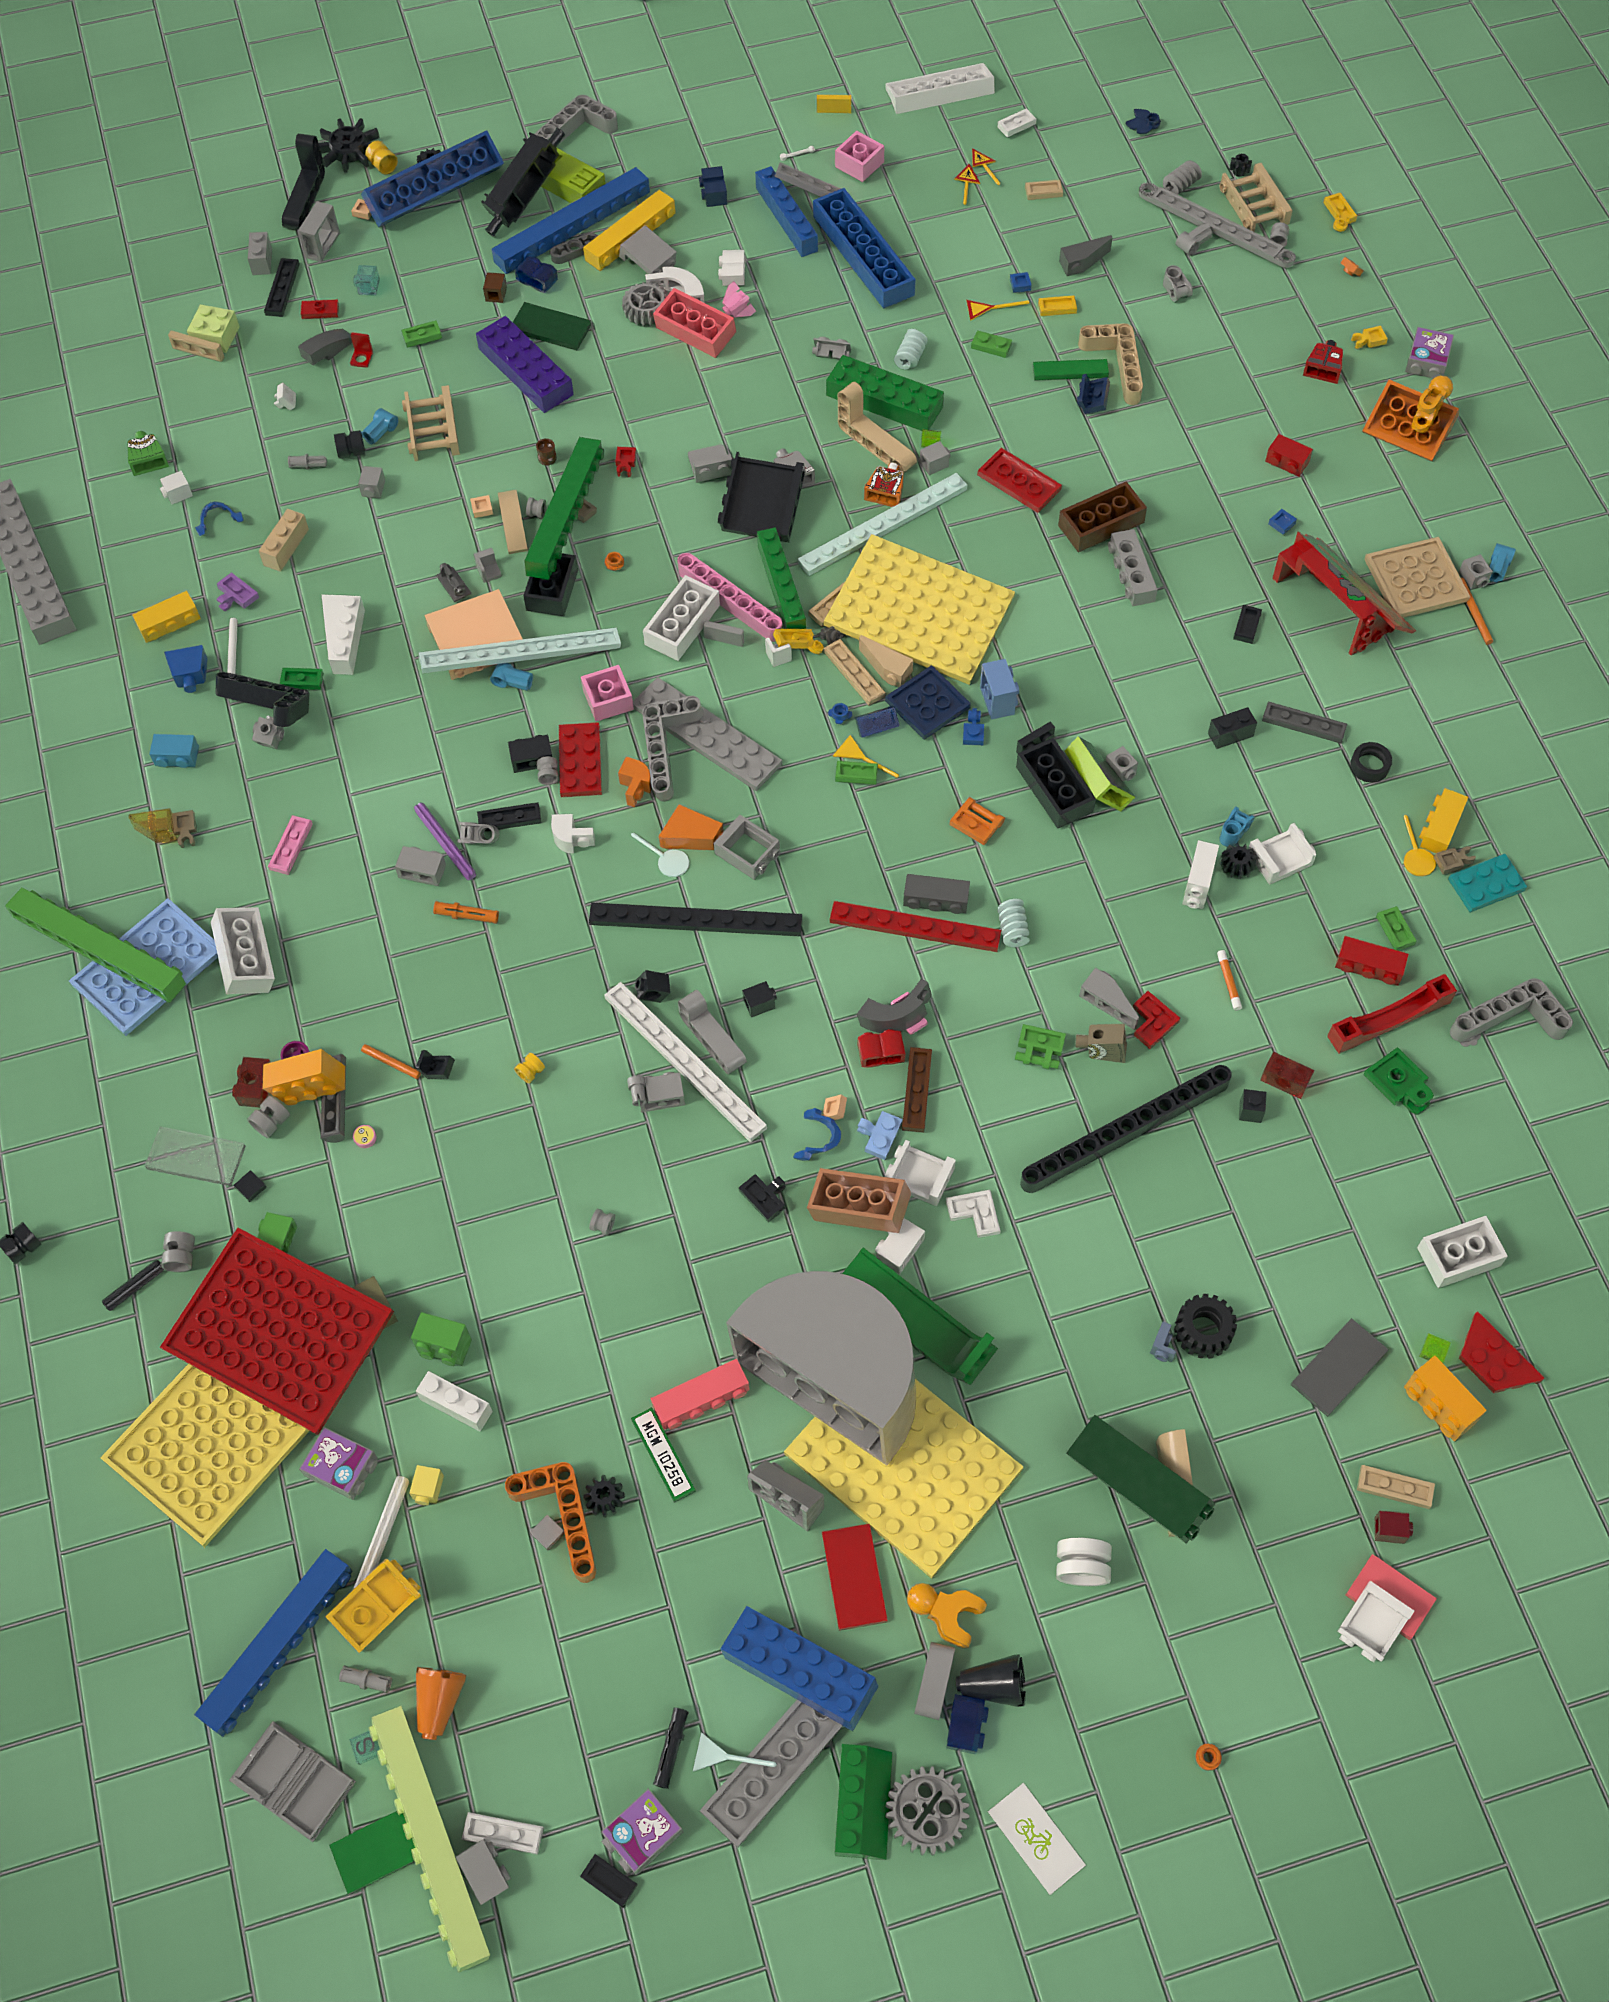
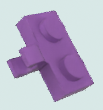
[217,572,259,611]

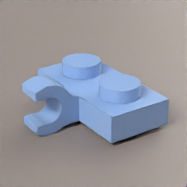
[857,1111,903,1160]

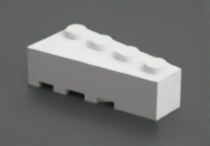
[322,595,365,675]

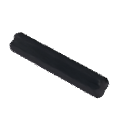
[102,1260,164,1311]

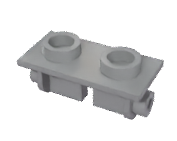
[812,337,851,359]

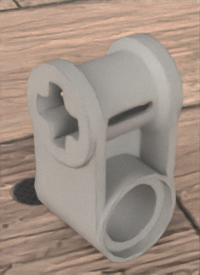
[1163,265,1193,302]
[458,822,499,844]

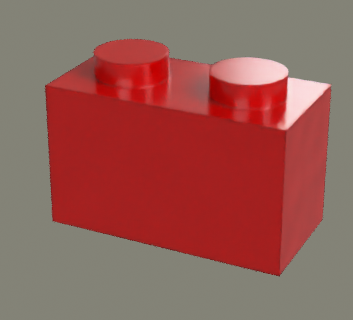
[1265,434,1313,477]

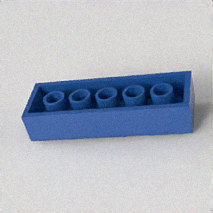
[720,1606,878,1731]

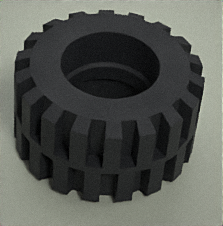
[1174,1294,1237,1359]

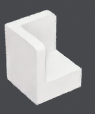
[765,638,792,667]

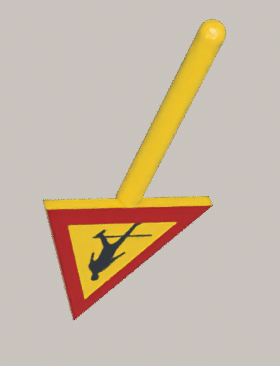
[972,148,1000,185]
[954,164,980,205]

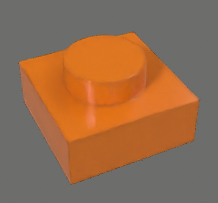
[1340,257,1364,277]

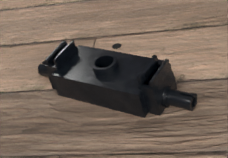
[481,127,565,237]

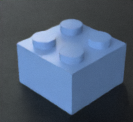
[980,659,1019,720]

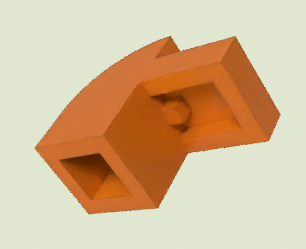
[618,757,652,807]

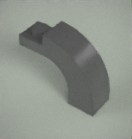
[857,979,932,1033]

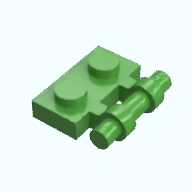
[1015,1024,1066,1070]

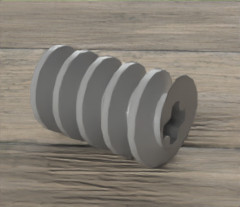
[1163,160,1202,195]

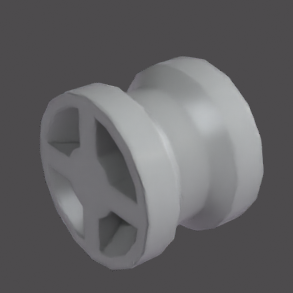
[526,497,546,519]
[589,1208,615,1236]

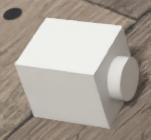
[160,471,193,505]

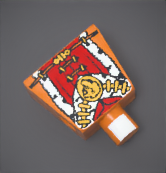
[864,463,904,507]

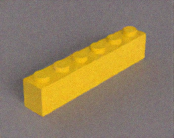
[583,190,676,271]

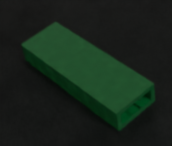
[1066,1415,1215,1544]

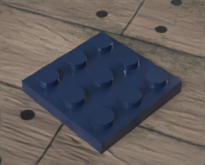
[885,665,971,740]

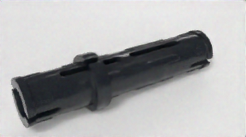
[653,1707,689,1789]

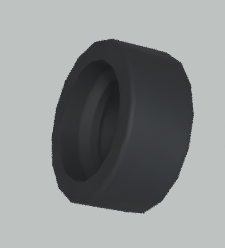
[1350,742,1392,783]

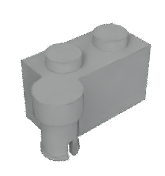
[627,1072,685,1113]

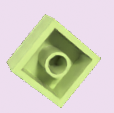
[187,304,240,353]

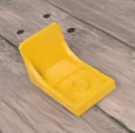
[325,1559,421,1653]

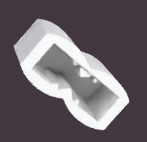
[718,250,745,286]

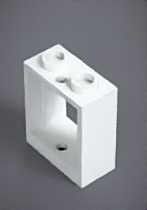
[1182,840,1219,909]

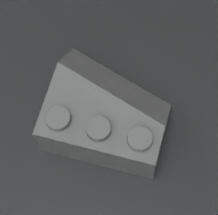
[747,1460,824,1531]

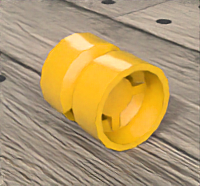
[365,140,398,175]

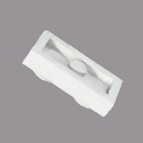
[997,108,1036,137]

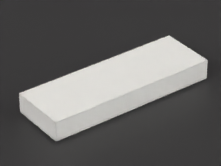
[462,1812,544,1855]

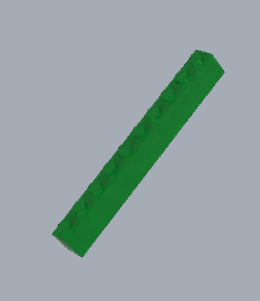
[524,437,604,580]

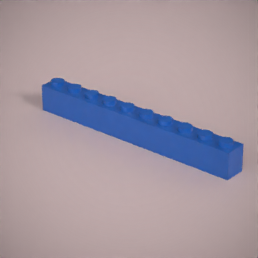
[492,167,650,274]

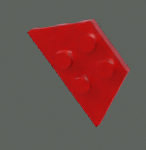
[1459,1311,1544,1393]

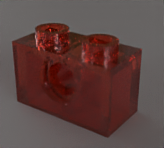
[1260,1051,1315,1099]
[232,1057,271,1108]

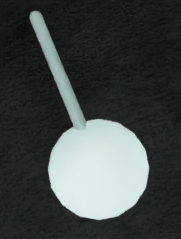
[631,833,689,877]

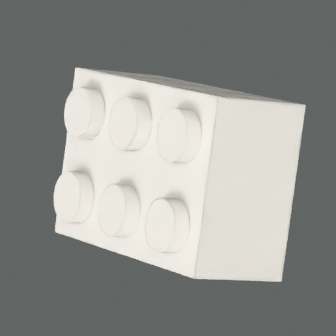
[1417,1216,1508,1288]

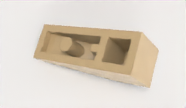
[859,635,913,687]

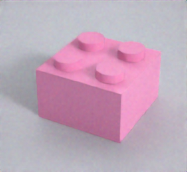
[835,131,884,182]
[581,665,634,722]

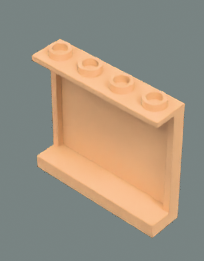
[425,589,522,680]

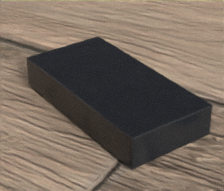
[1233,605,1262,644]
[580,1854,638,1908]

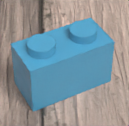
[149,734,199,768]

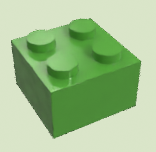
[411,1312,472,1366]

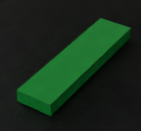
[1033,359,1109,380]

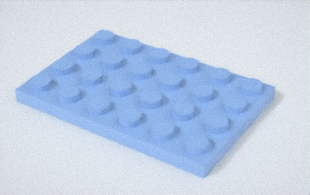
[69,898,218,1036]

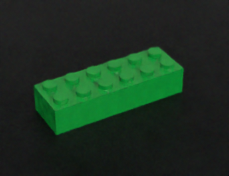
[826,355,944,433]

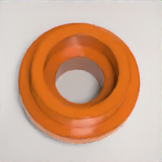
[605,552,624,571]
[1196,1744,1222,1771]

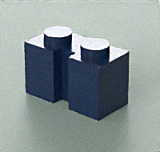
[698,166,728,207]

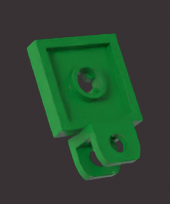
[1364,1047,1434,1115]

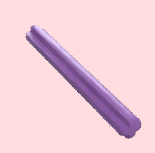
[414,802,476,880]

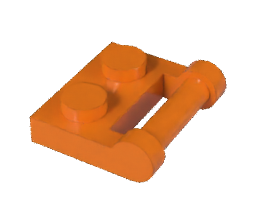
[950,797,1005,845]

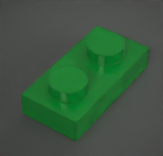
[279,668,324,690]

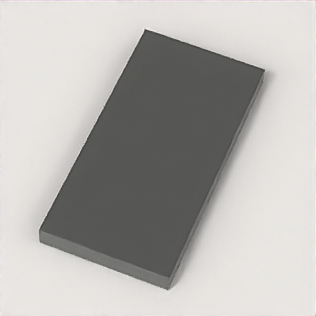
[1291,1318,1389,1417]

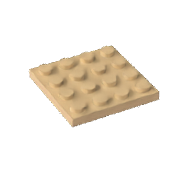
[1364,537,1470,618]

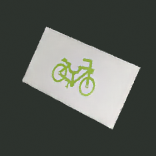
[988,1783,1086,1895]

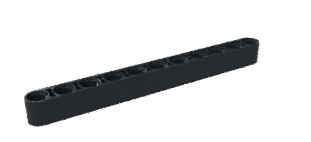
[1020,1065,1232,1193]

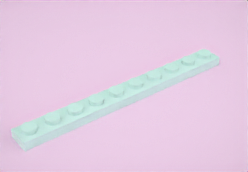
[798,473,967,576]
[419,628,621,674]

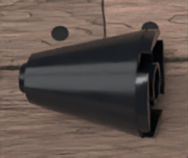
[956,1654,1026,1707]

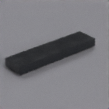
[264,258,300,317]

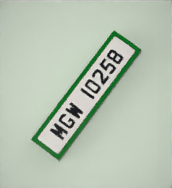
[631,1407,696,1503]

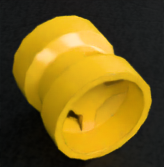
[514,1053,545,1084]

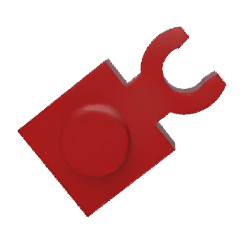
[615,446,637,477]

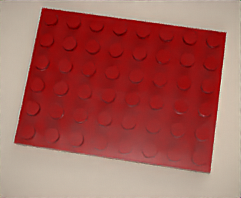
[160,1228,394,1435]

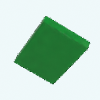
[329,1811,415,1895]

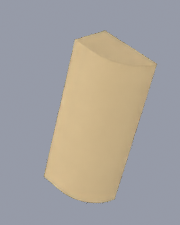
[1156,1429,1193,1537]

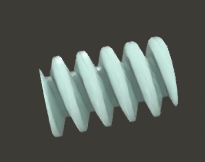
[894,329,928,370]
[998,899,1030,947]

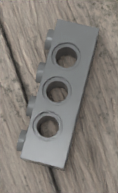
[1108,529,1157,607]

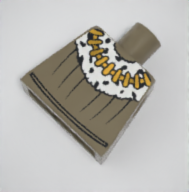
[1076,1024,1127,1063]

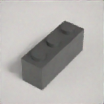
[903,874,970,914]

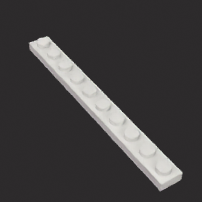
[604,982,767,1143]

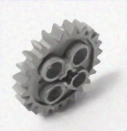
[886,1766,970,1856]

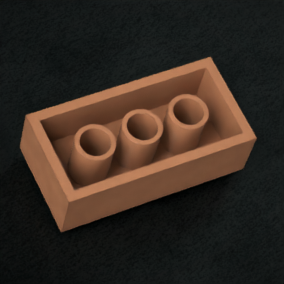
[807,1168,911,1233]

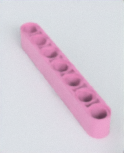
[677,553,782,642]

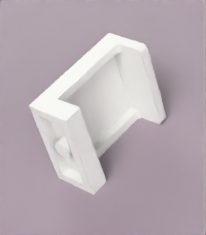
[1249,823,1316,885]
[885,1140,956,1206]
[1337,1581,1414,1663]

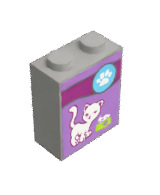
[1405,327,1454,378]
[299,1427,377,1500]
[601,1788,683,1876]

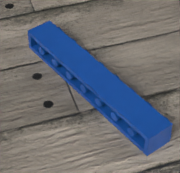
[194,1549,353,1737]

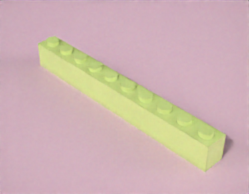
[369,1706,490,1973]

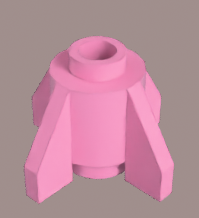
[722,281,756,318]

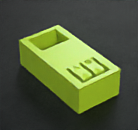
[541,148,606,203]

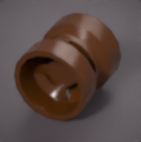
[536,438,557,466]

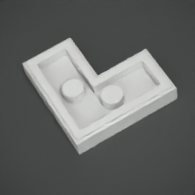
[946,1190,1001,1238]

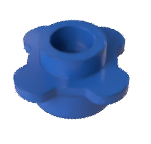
[828,703,852,724]

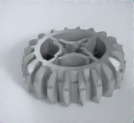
[622,282,669,327]

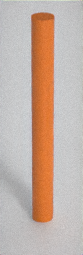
[1461,578,1493,645]

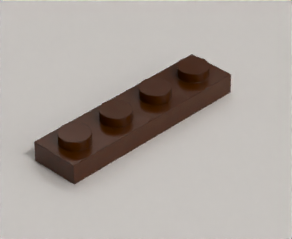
[902,1047,932,1133]

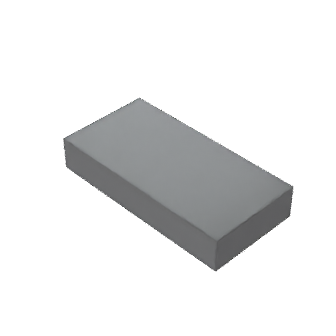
[703,621,744,647]

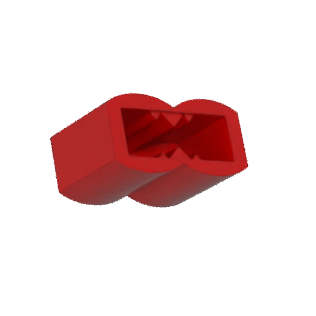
[857,1029,906,1068]

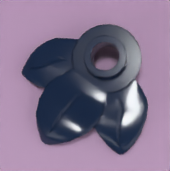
[1125,109,1161,134]

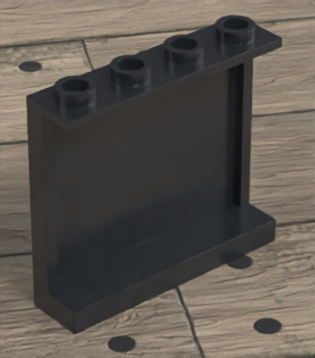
[718,451,806,543]

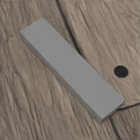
[774,163,841,197]

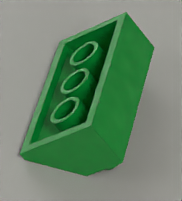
[835,1744,892,1860]

